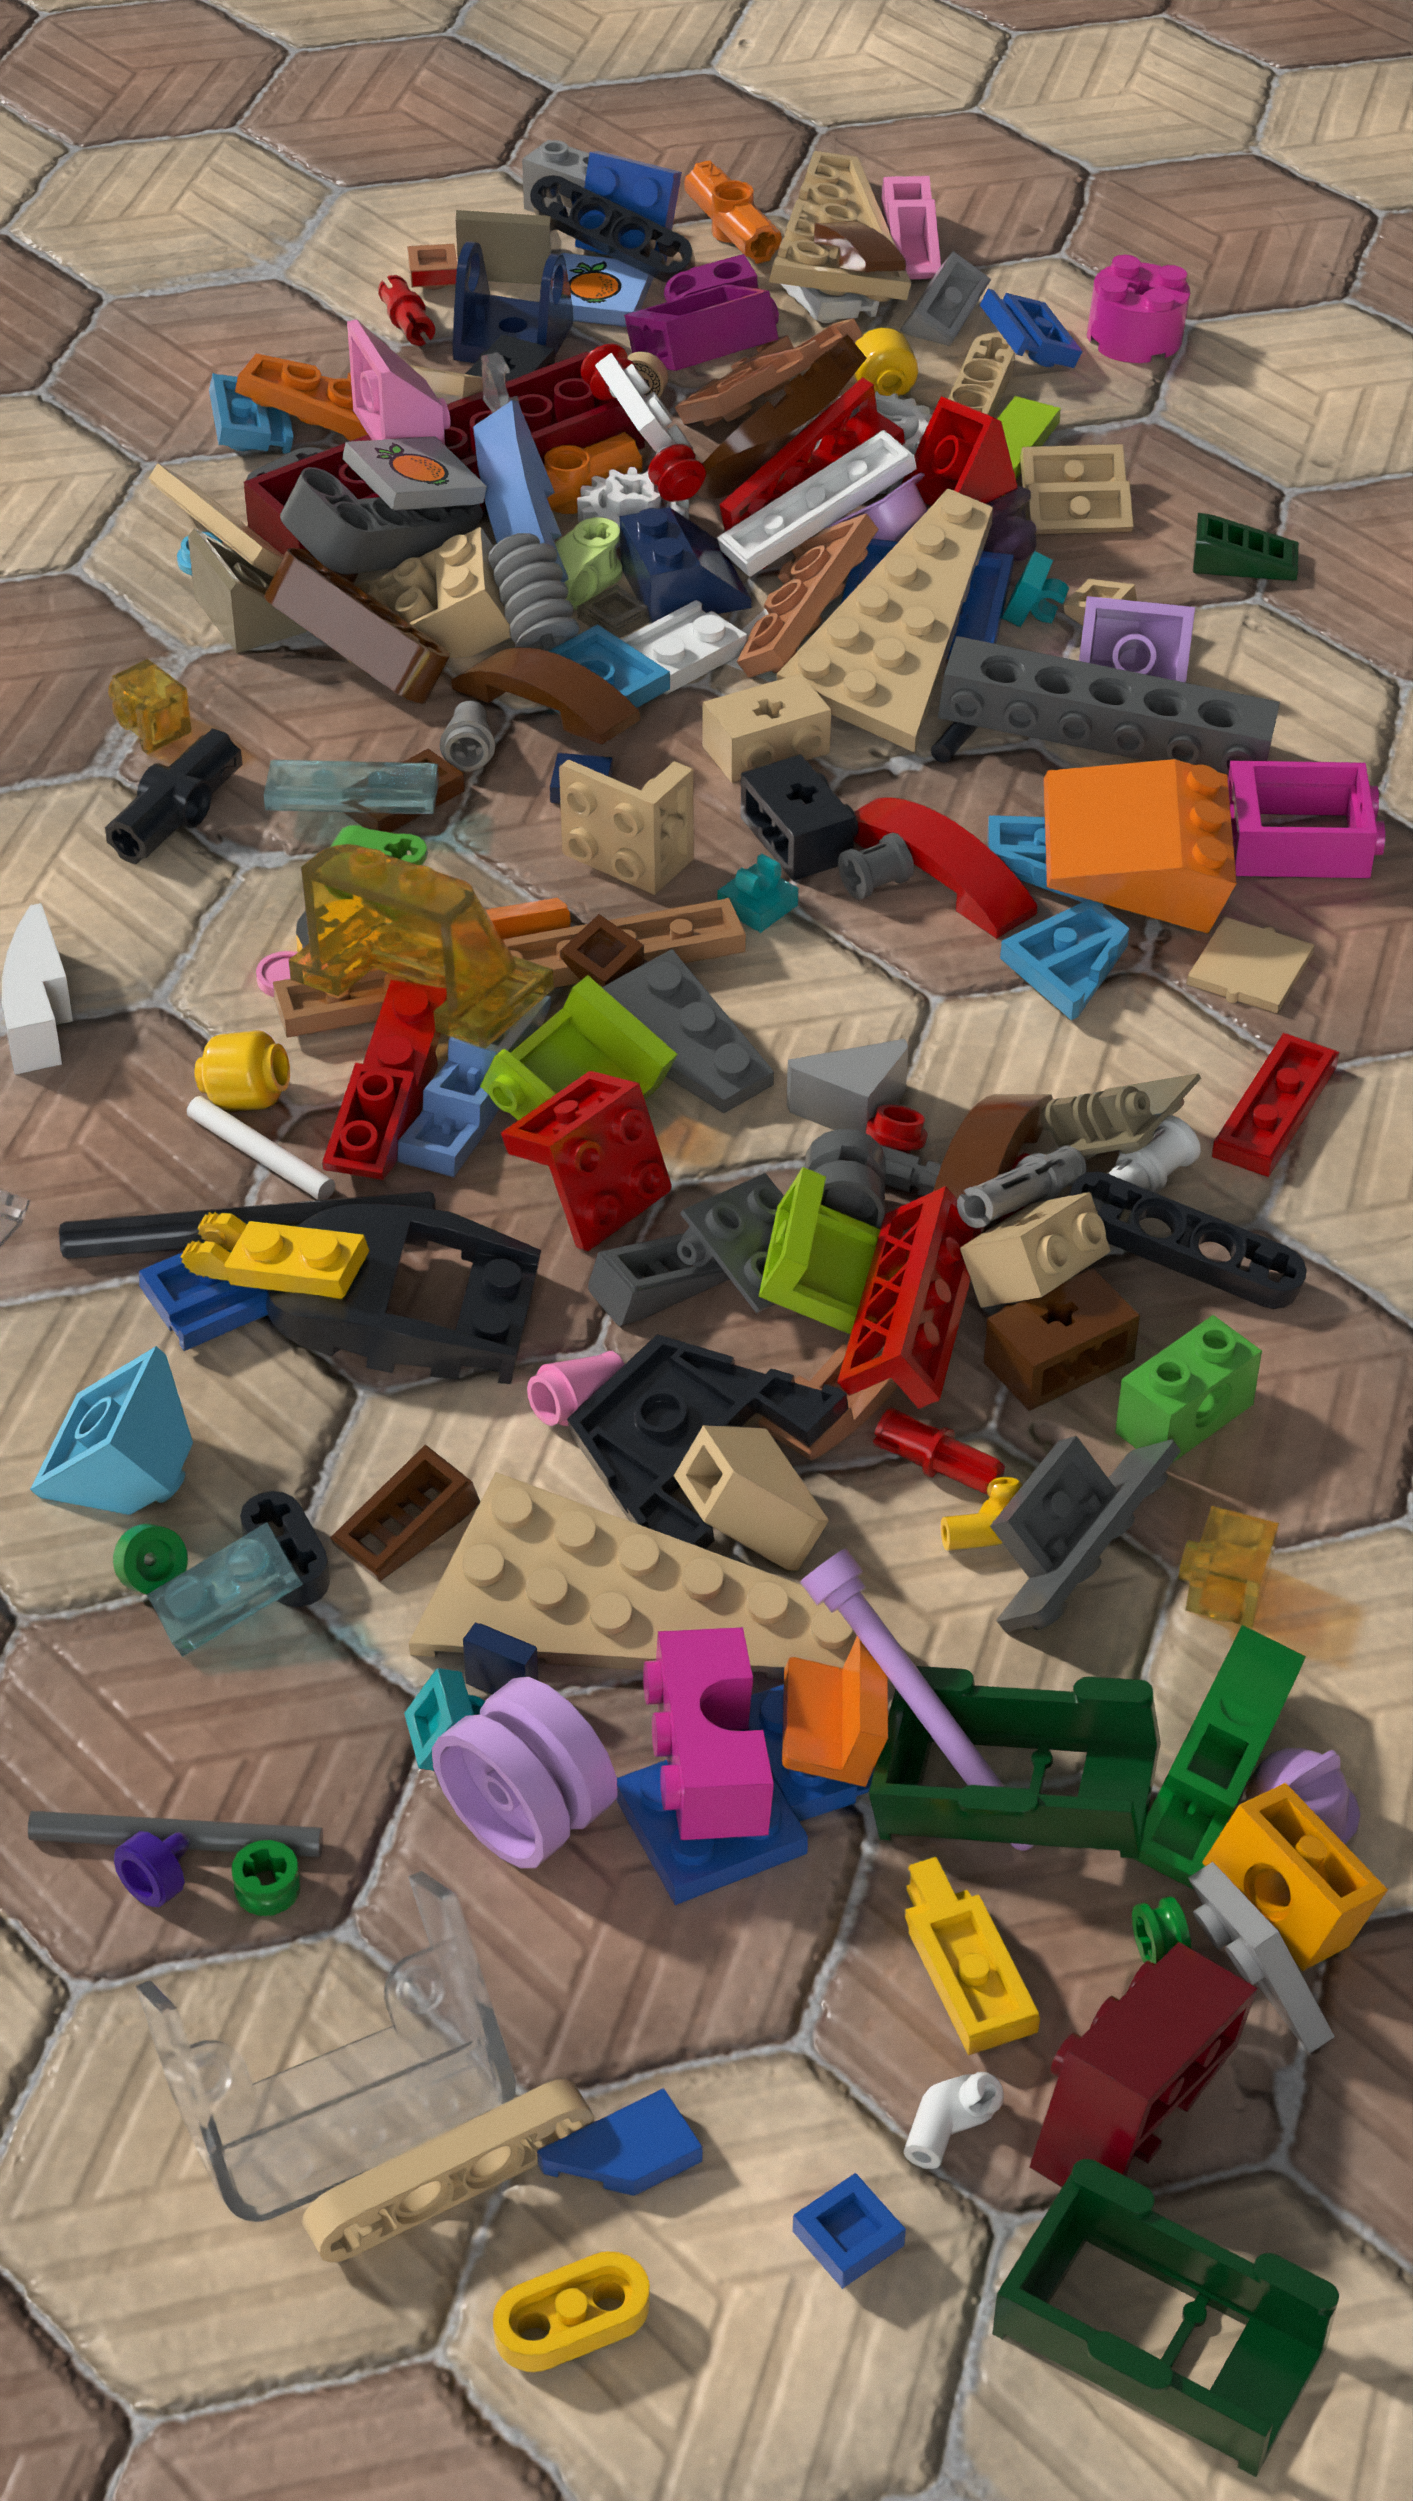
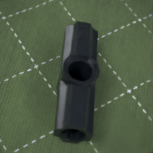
[105,728,243,864]

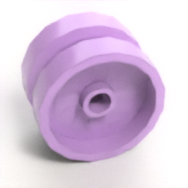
[432,1677,617,1868]

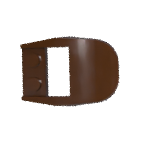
[696,334,867,500]

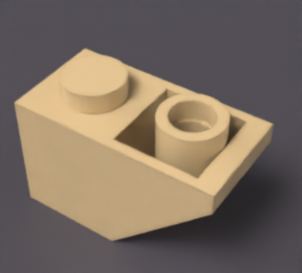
[674,1425,829,1571]

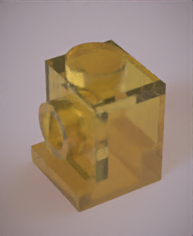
[108,659,192,755]

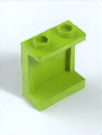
[480,975,678,1120]
[758,1167,907,1335]

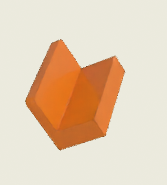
[782,1636,888,1787]

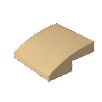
[1020,444,1133,535]

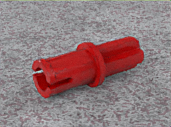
[873,1407,1005,1495]

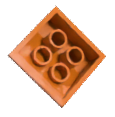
[1044,759,1237,934]

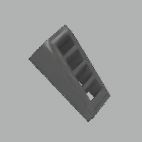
[588,1233,730,1326]

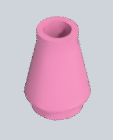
[527,1351,625,1426]

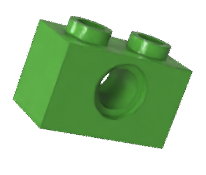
[1115,1315,1262,1464]

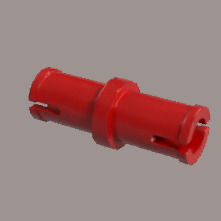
[378,275,435,346]

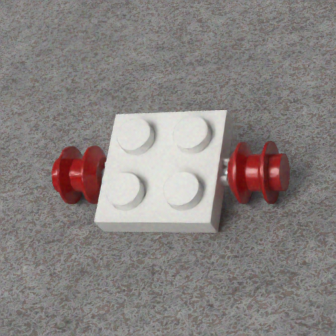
[581,344,706,502]

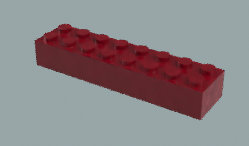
[244,351,645,555]

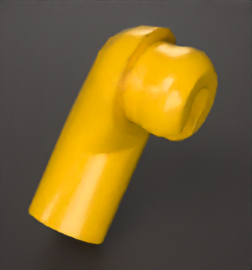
[940,1477,1023,1551]

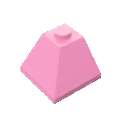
[347,319,450,445]

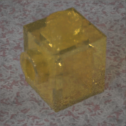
[1178,1506,1279,1628]

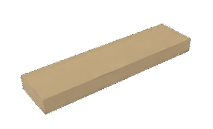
[148,463,284,577]

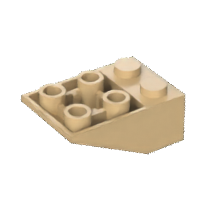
[347,527,511,663]

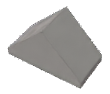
[787,1039,909,1134]

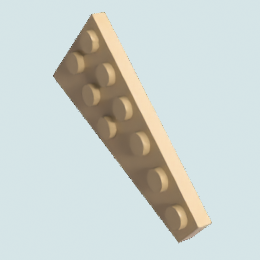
[769,151,911,302]
[777,488,993,753]
[408,1472,878,1680]

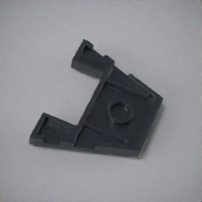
[567,1334,849,1549]

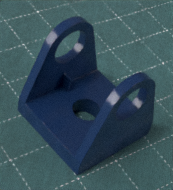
[452,241,573,363]

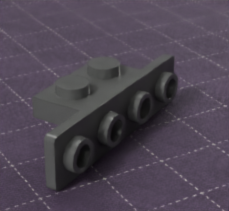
[990,1436,1181,1632]

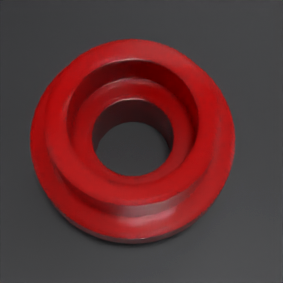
[866,1104,928,1154]

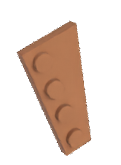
[737,513,879,678]

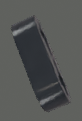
[240,1491,330,1607]

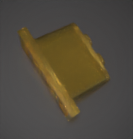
[288,844,554,1049]

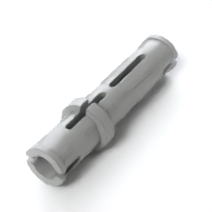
[957,1146,1086,1228]

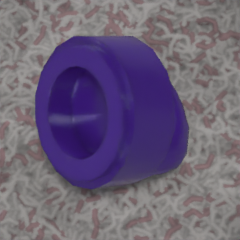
[114,1831,190,1908]

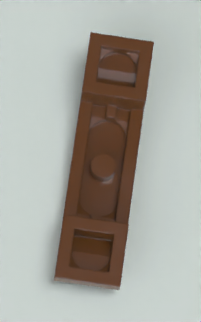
[451,647,641,745]
[933,1094,1053,1233]

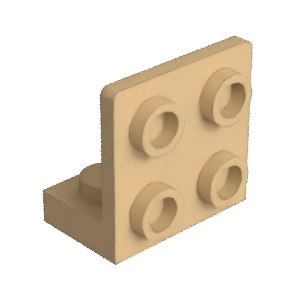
[559,760,694,895]

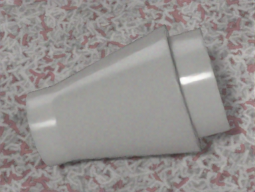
[440,701,495,772]

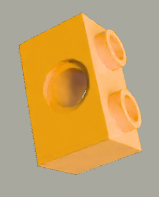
[1202,1783,1388,1971]

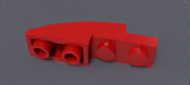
[322,980,451,1180]

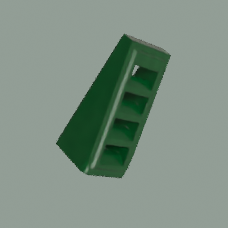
[1193,513,1299,581]

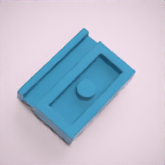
[209,373,294,454]

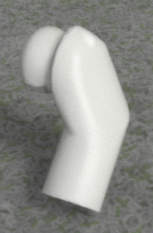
[904,2072,1004,2169]

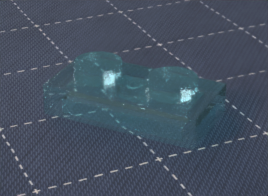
[147,1522,303,1657]

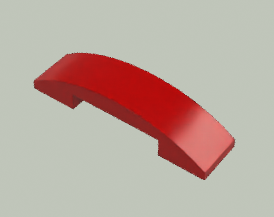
[854,797,1038,939]

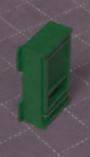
[869,1666,1161,1859]
[992,2159,1339,2477]

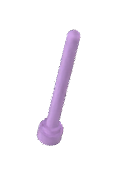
[800,1548,1034,1851]

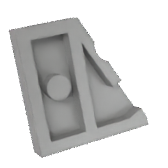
[1188,1862,1335,2054]

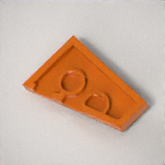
[235,353,368,441]

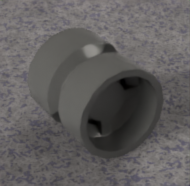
[805,1129,886,1229]

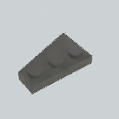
[602,949,774,1113]

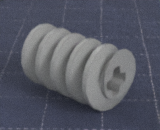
[488,533,579,651]

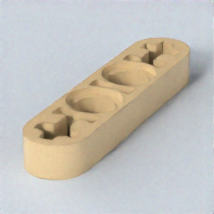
[948,333,1015,417]
[302,2079,594,2263]

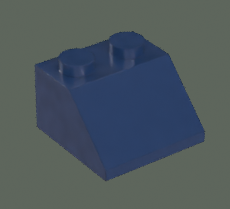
[619,507,752,624]

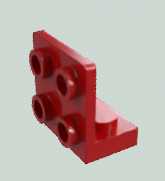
[501,1071,672,1251]

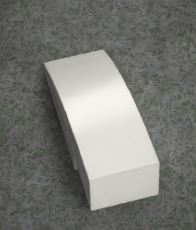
[2,903,73,1075]

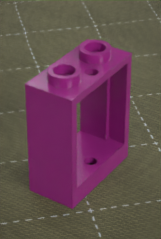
[624,284,779,371]

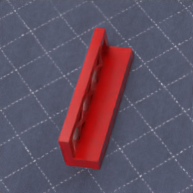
[719,377,905,570]
[837,1186,983,1409]

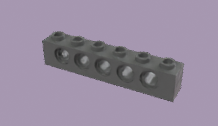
[938,636,1280,777]

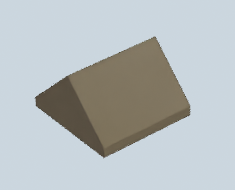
[455,210,562,285]
[188,528,307,653]

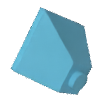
[30,1346,193,1515]

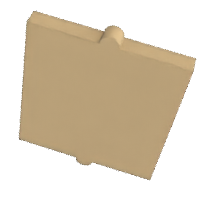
[1186,917,1314,1014]

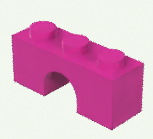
[643,1627,774,1840]

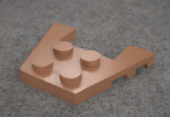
[675,318,863,426]

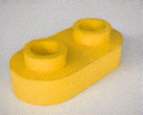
[493,2251,650,2372]

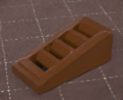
[330,1444,480,1582]

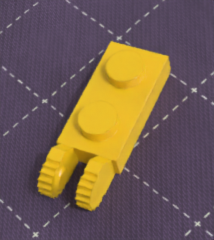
[180,1212,370,1299]

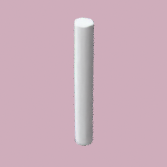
[187,1096,335,1200]

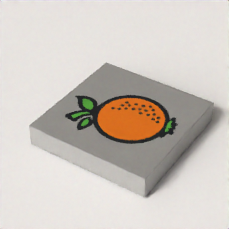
[342,436,487,510]

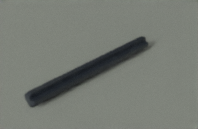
[59,1191,437,1259]

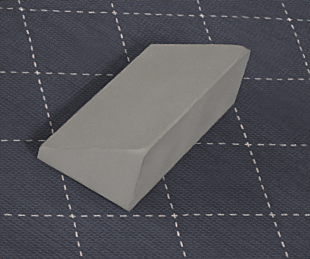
[900,251,991,346]

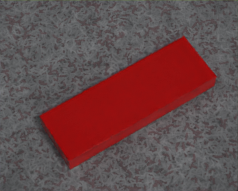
[1211,1033,1339,1178]

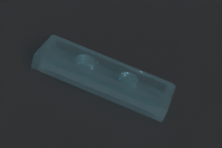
[264,760,439,814]

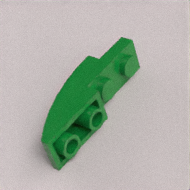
[1135,1625,1306,1890]

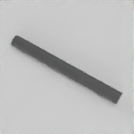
[28,1811,323,1857]

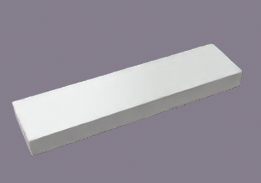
[717,430,917,577]

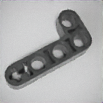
[280,467,483,574]

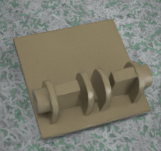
[1040,1073,1201,1160]

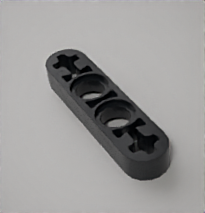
[530,175,695,283]
[1069,1171,1307,1309]

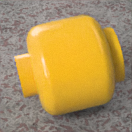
[194,1030,290,1112]

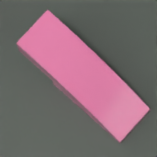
[881,176,941,279]

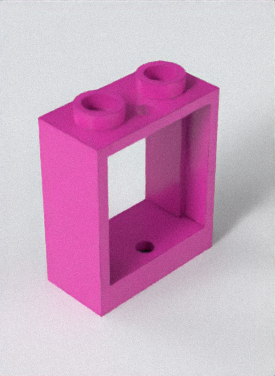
[1228,761,1385,878]

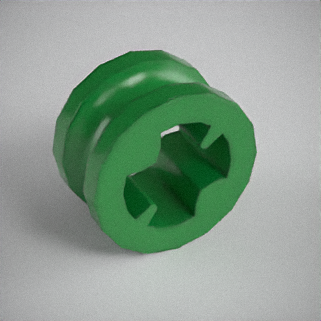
[232,1840,300,1916]
[1132,1896,1192,1964]

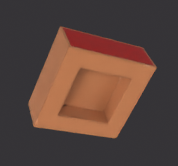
[407,243,457,290]

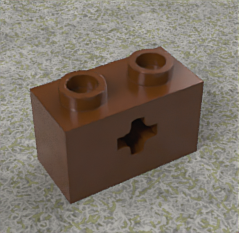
[984,1268,1140,1411]

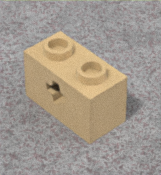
[702,673,831,783]
[960,1192,1111,1308]

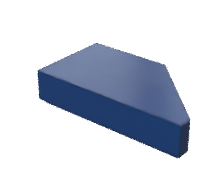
[537,2088,703,2196]

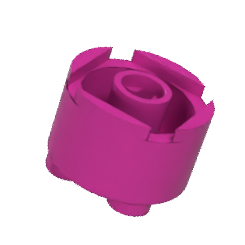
[1087,255,1190,363]

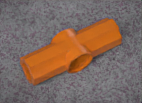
[684,160,782,264]
[544,432,643,514]

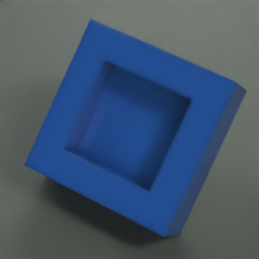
[792,2173,906,2289]

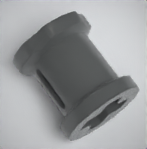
[838,832,914,900]

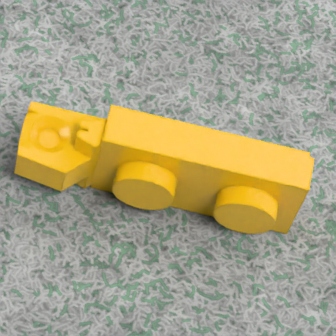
[905,1857,1040,2056]

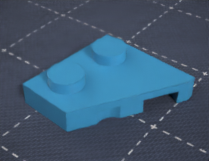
[1000,899,1129,1020]

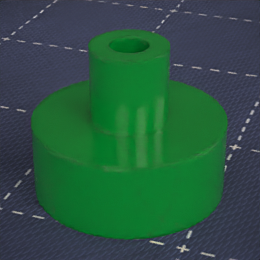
[113,1524,188,1596]

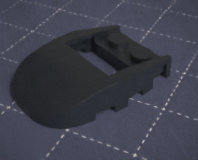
[266,1204,541,1384]

